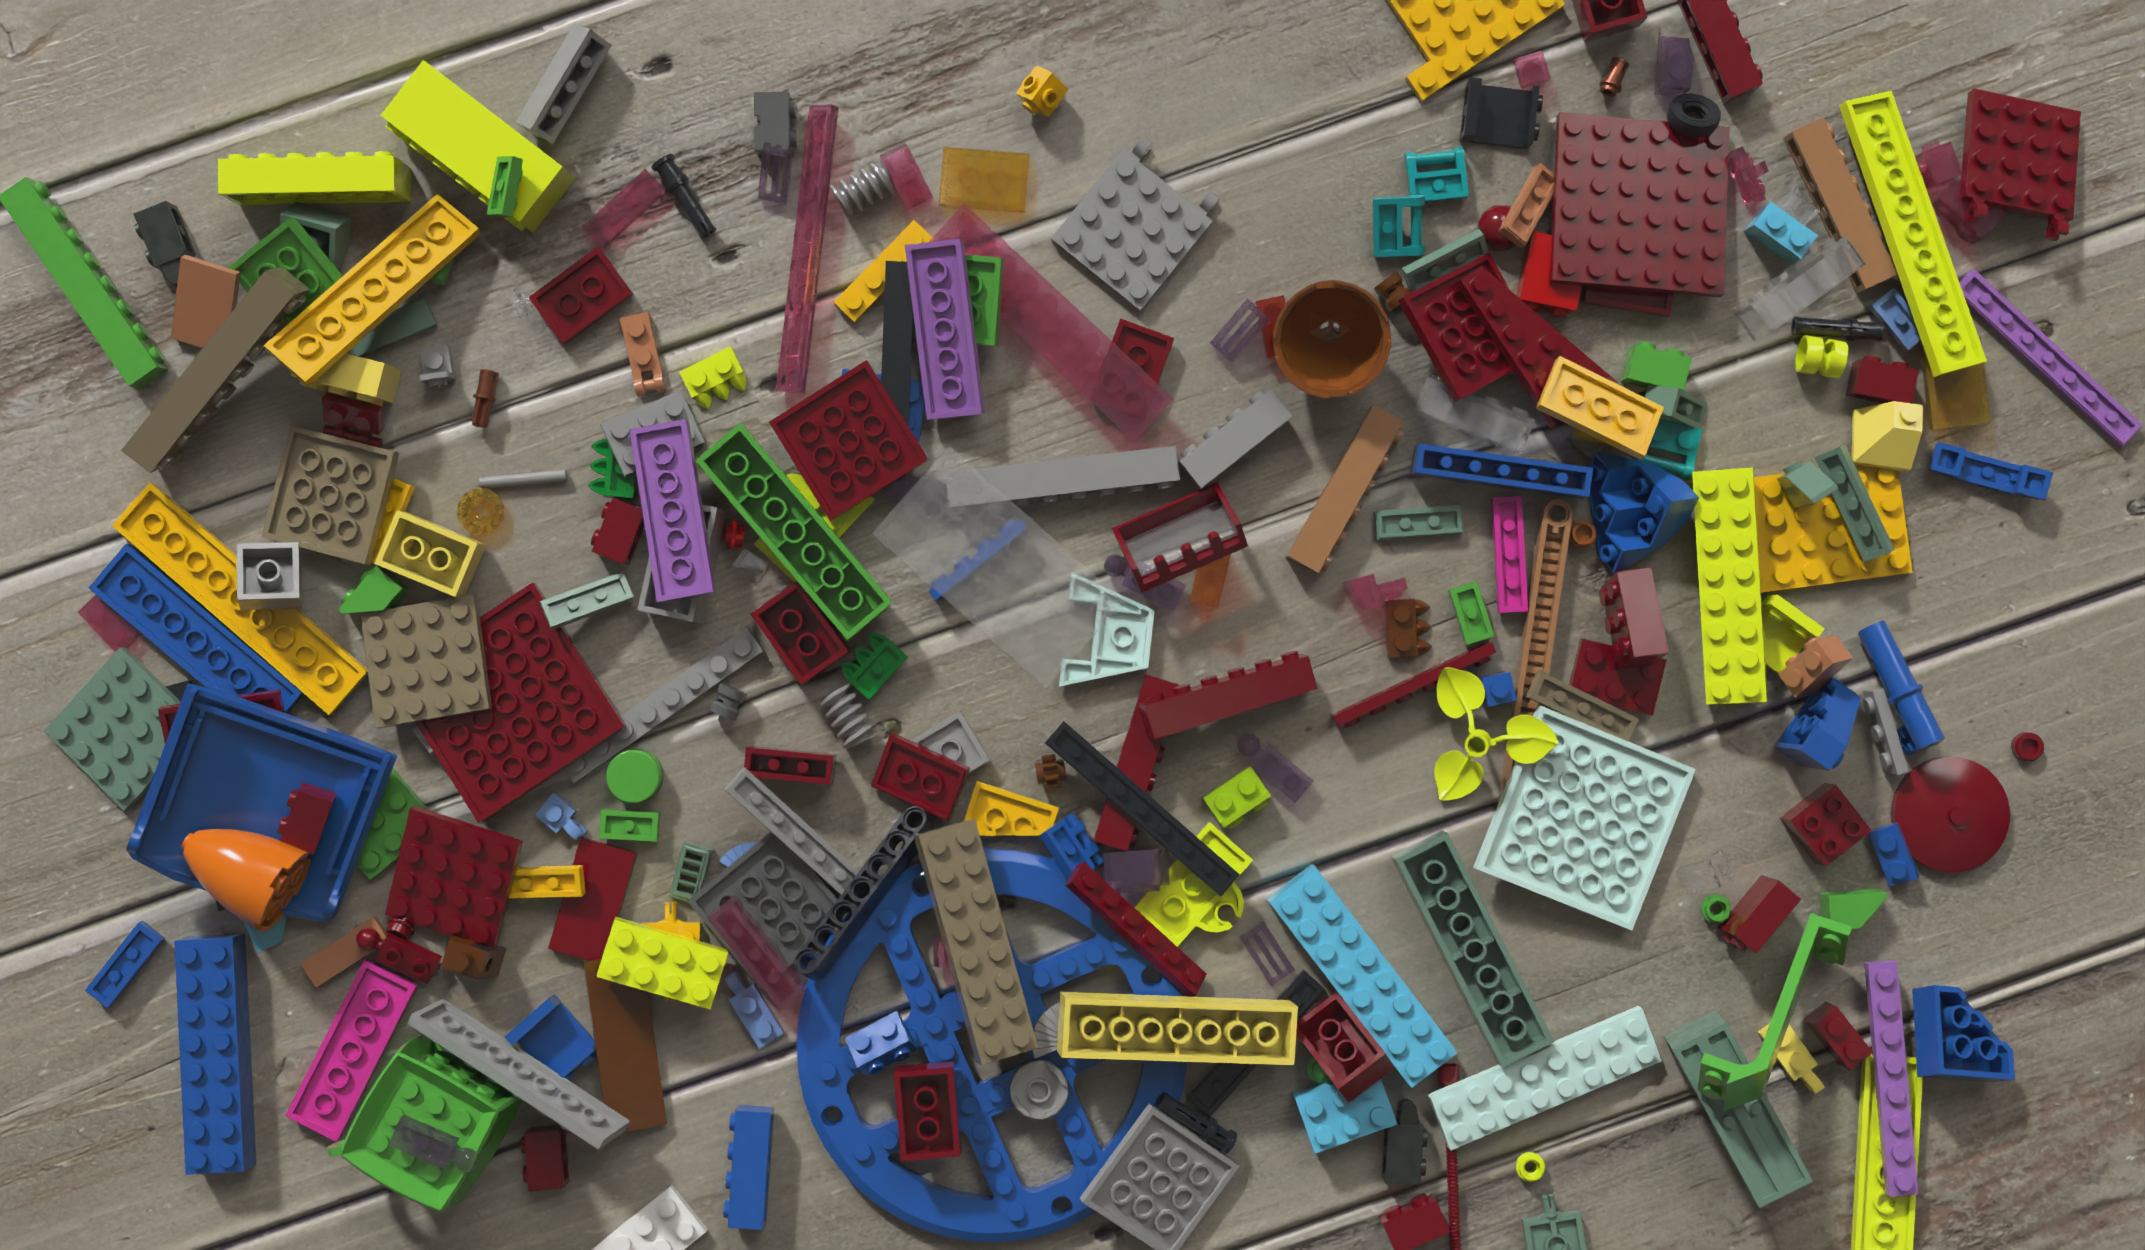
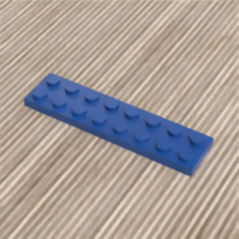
[89,544,304,714]

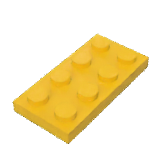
[1536,356,1664,460]

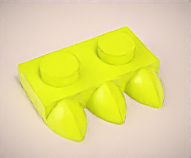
[679,346,747,409]

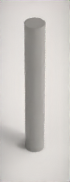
[479,470,568,489]

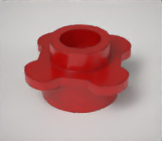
[723,521,744,550]

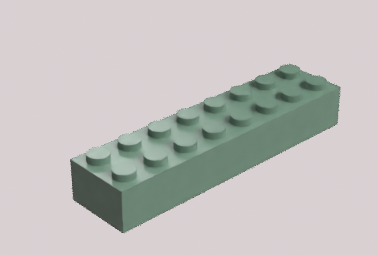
[1391,830,1555,1068]

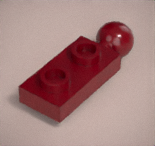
[356,928,442,984]

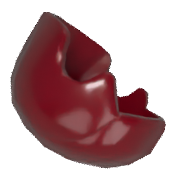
[1478,205,1516,252]

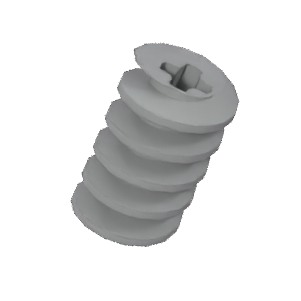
[830,159,895,216]
[820,684,877,749]

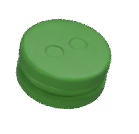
[606,749,663,803]

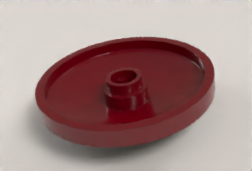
[1891,757,2010,873]

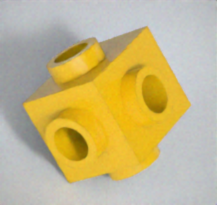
[1016,66,1069,117]

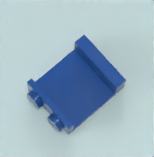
[505,994,597,1080]

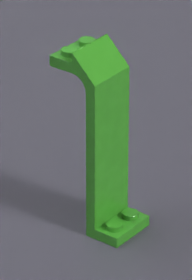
[1698,913,1852,1112]

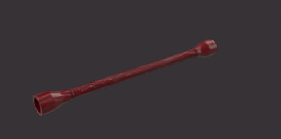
[1437,1063,1461,1250]

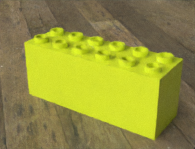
[380,60,575,233]

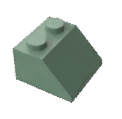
[280,201,351,271]

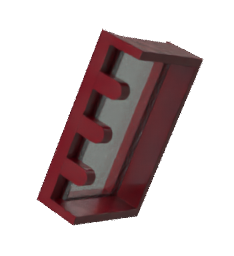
[1112,482,1248,593]

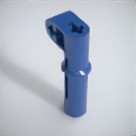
[1857,620,1945,756]

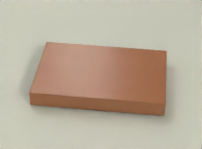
[171,255,241,348]

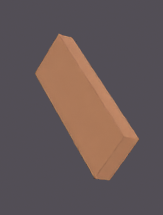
[1498,163,1554,248]
[300,916,387,988]

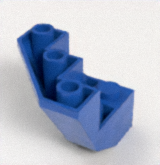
[1589,451,1699,573]

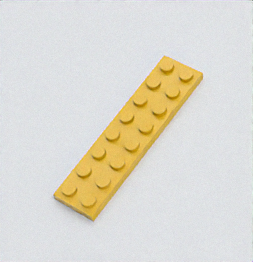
[264,194,480,387]

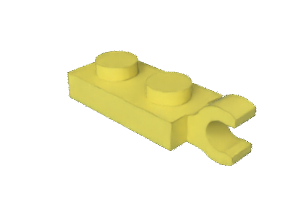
[1757,1023,1825,1094]

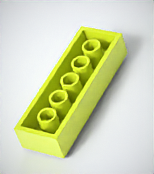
[218,151,411,205]

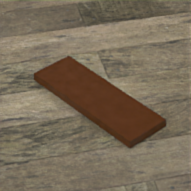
[583,958,667,1133]

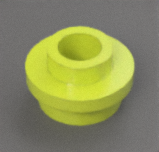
[1515,1152,1545,1182]

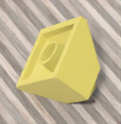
[1852,401,1923,472]

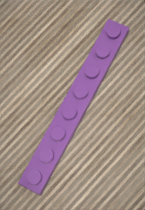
[1864,960,1918,1197]

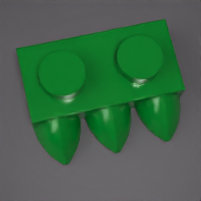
[588,439,635,500]
[842,633,909,700]

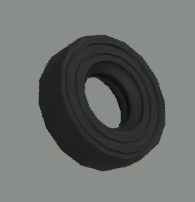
[1667,93,1721,138]

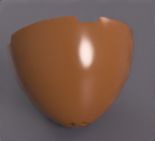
[1273,280,1391,398]

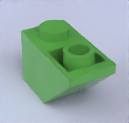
[338,566,410,614]

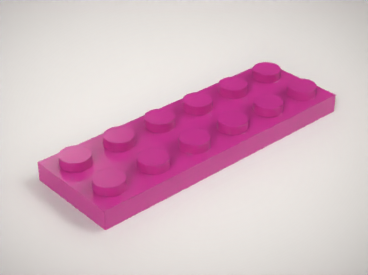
[285,959,419,1142]

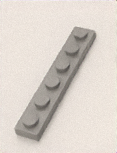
[724,767,867,896]

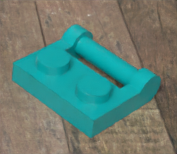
[1404,147,1469,203]
[1372,195,1425,257]
[1634,419,1702,480]

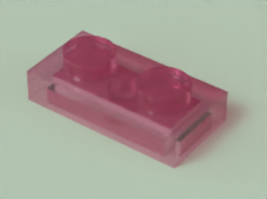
[78,595,142,652]

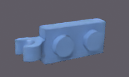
[725,970,785,1049]

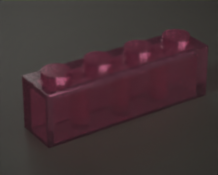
[707,895,806,1010]

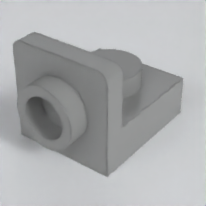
[419,345,456,388]

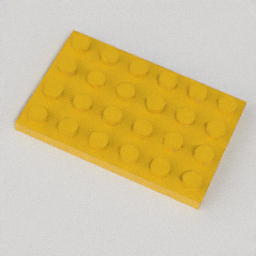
[1754,464,1913,593]

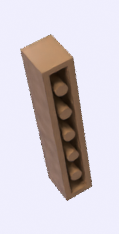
[1783,117,1897,294]
[1286,404,1404,574]

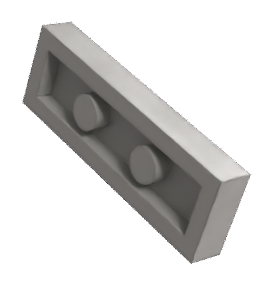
[1863,688,1909,775]

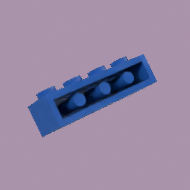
[723,1105,774,1230]

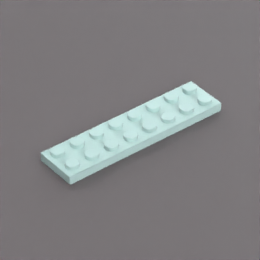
[1427,1006,1662,1150]

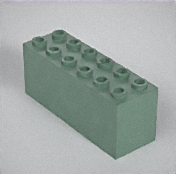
[1664,1009,1814,1208]

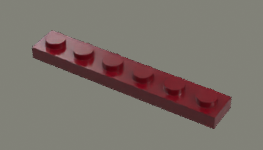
[1331,642,1496,728]
[1065,862,1207,997]

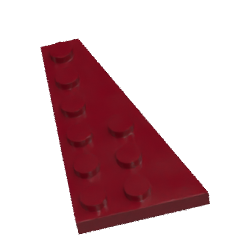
[1455,266,1618,428]

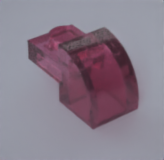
[880,143,933,210]
[1342,574,1408,609]

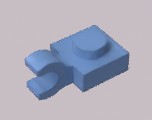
[535,792,588,840]

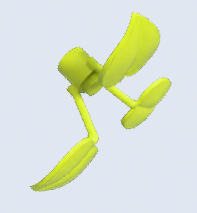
[1434,667,1558,801]

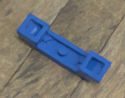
[1929,442,2053,501]

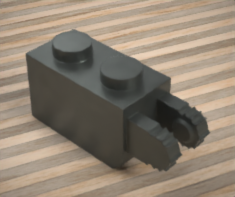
[133,201,196,285]
[1382,1097,1428,1185]

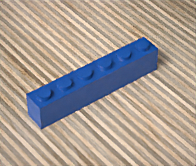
[1411,444,1593,499]

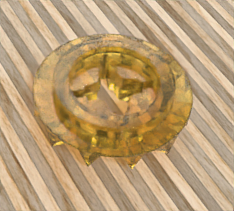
[457,488,504,534]

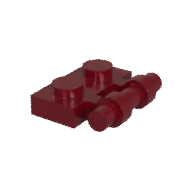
[322,392,384,448]

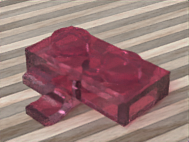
[1728,146,1769,209]

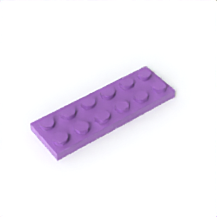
[905,238,985,420]
[630,419,716,603]

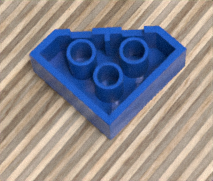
[1773,677,1861,771]
[1912,985,2015,1082]

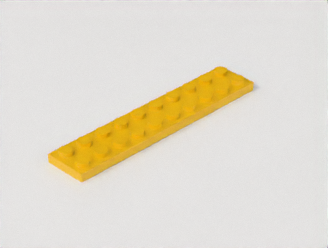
[112,482,368,715]

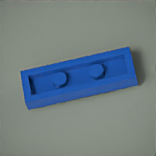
[85,921,166,1008]

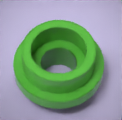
[1701,894,1731,924]

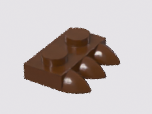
[1385,599,1432,658]

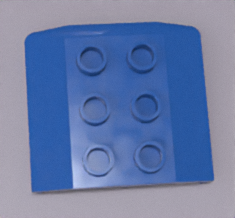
[126,683,397,922]

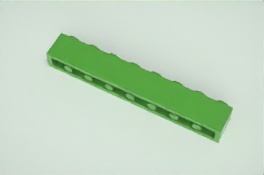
[0,177,168,390]

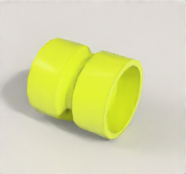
[1795,335,1848,379]

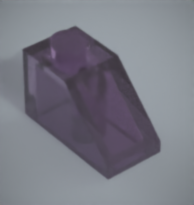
[1654,36,1694,96]

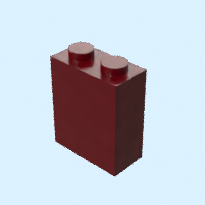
[1718,875,1802,954]

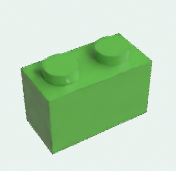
[1621,342,1692,391]

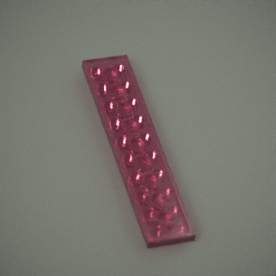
[929,203,1174,443]

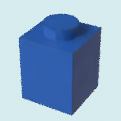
[1478,672,1517,707]

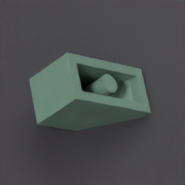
[1644,385,1707,429]
[1777,460,1839,508]

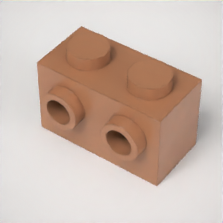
[1778,635,1853,698]

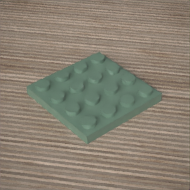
[44,647,181,811]

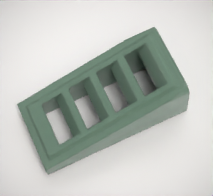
[669,840,714,902]

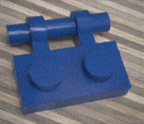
[1039,812,1105,880]

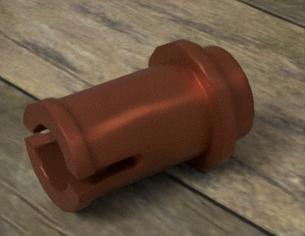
[1599,57,1629,97]

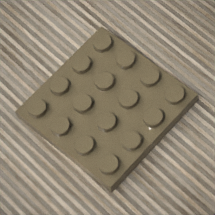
[262,425,399,565]
[360,594,492,729]

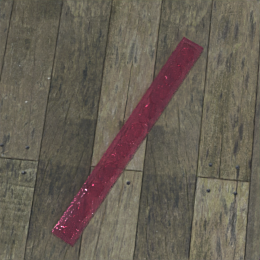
[776,104,839,393]

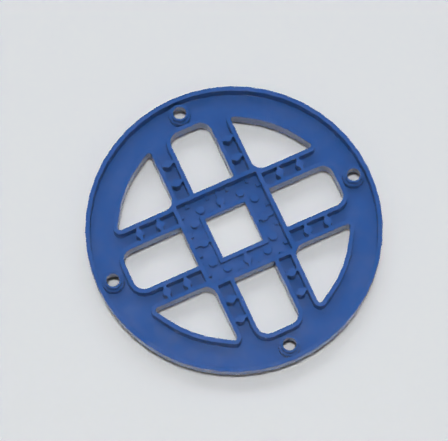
[797,848,1187,1242]

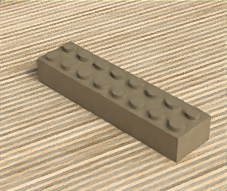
[121,266,310,473]
[914,819,1038,1065]

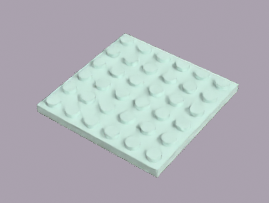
[1473,705,1696,930]

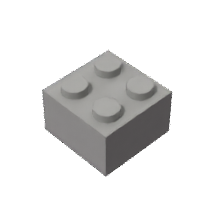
[237,542,302,610]

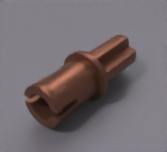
[472,369,499,428]

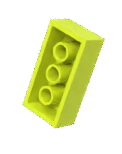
[596,917,728,1009]

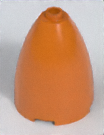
[181,829,311,932]

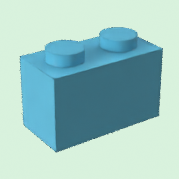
[1744,201,1818,265]

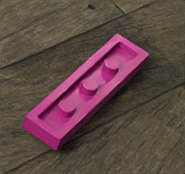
[1491,496,1528,613]

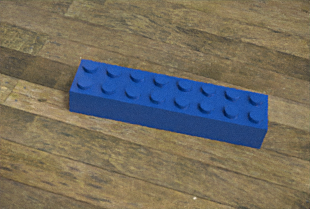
[174,933,256,1175]

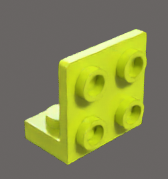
[1762,595,1825,674]

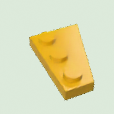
[964,781,1059,836]

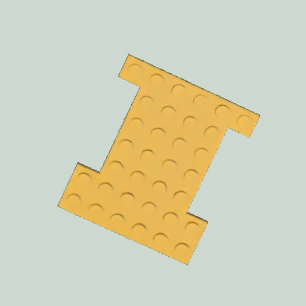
[1386,0,1566,103]

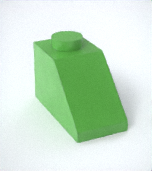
[1819,889,1887,929]

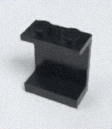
[1459,77,1543,149]

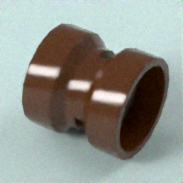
[1373,272,1412,312]

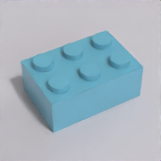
[1292,1079,1397,1154]

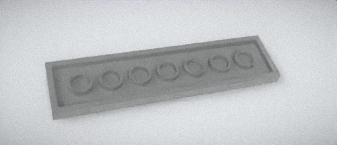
[407,999,630,1150]

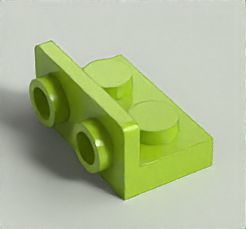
[1202,766,1271,829]

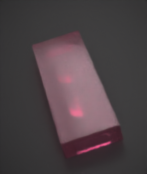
[582,169,666,250]

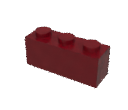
[744,746,837,785]

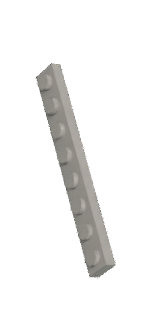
[564,628,764,783]

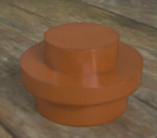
[1569,519,1597,548]

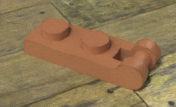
[620,312,667,397]

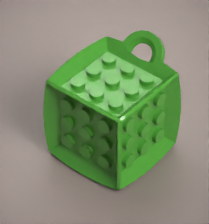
[327,1035,522,1212]

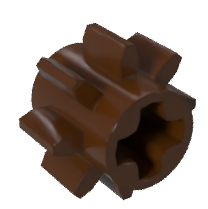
[1035,754,1067,790]

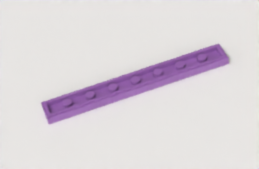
[1959,269,2143,447]

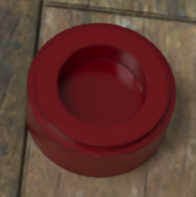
[2011,732,2044,761]

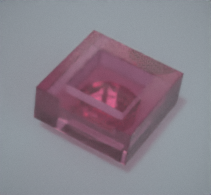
[1513,51,1551,89]

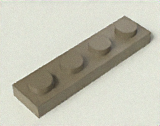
[1526,671,1638,742]

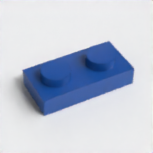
[1869,822,1919,887]

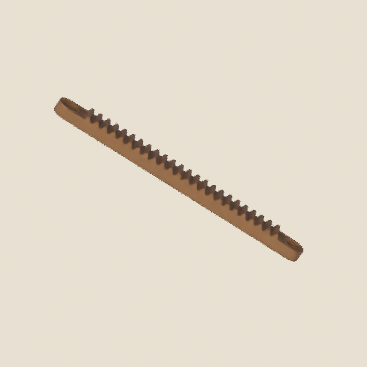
[1497,499,1573,803]

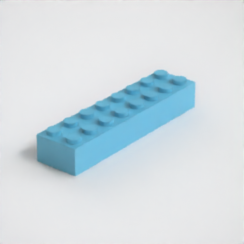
[1266,864,1458,1088]

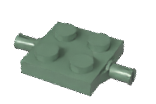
[1521,1194,1587,1250]

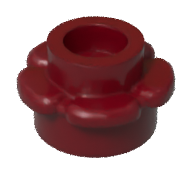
[386,916,415,940]

